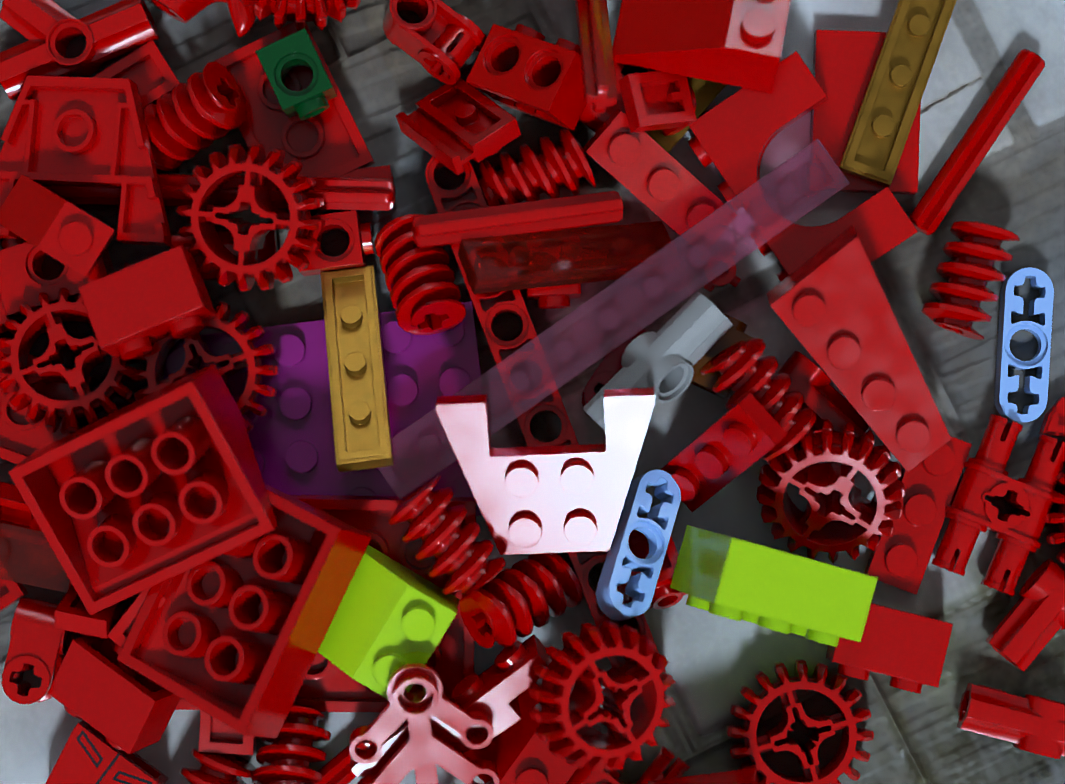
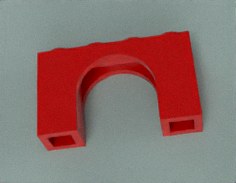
[687,51,918,282]

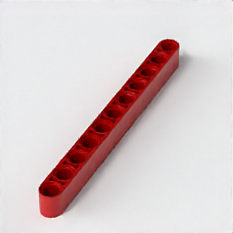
[425,156,666,692]

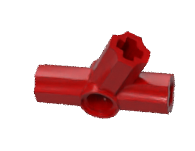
[0,0,160,101]

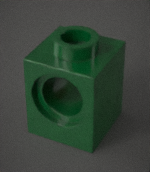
[255,28,337,120]

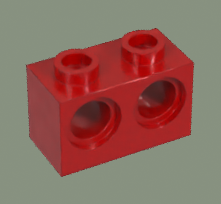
[466,23,587,131]

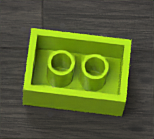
[670,525,878,647]

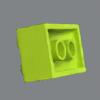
[318,545,459,699]

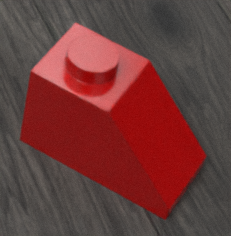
[0,174,117,278]

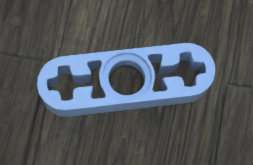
[994,267,1054,423]
[596,469,681,621]

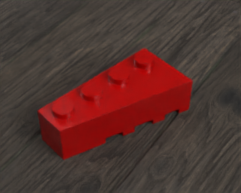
[766,225,951,472]

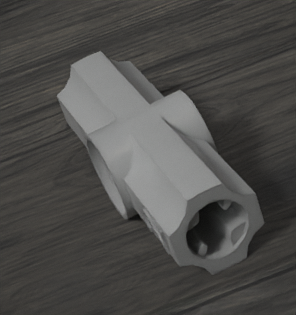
[582,291,733,431]

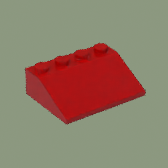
[612,0,791,93]
[8,363,278,615]
[117,484,372,738]

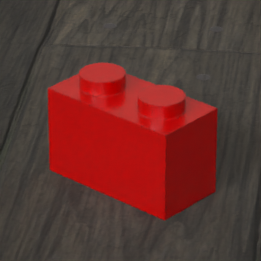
[78,245,217,360]
[825,603,953,694]
[48,636,180,755]

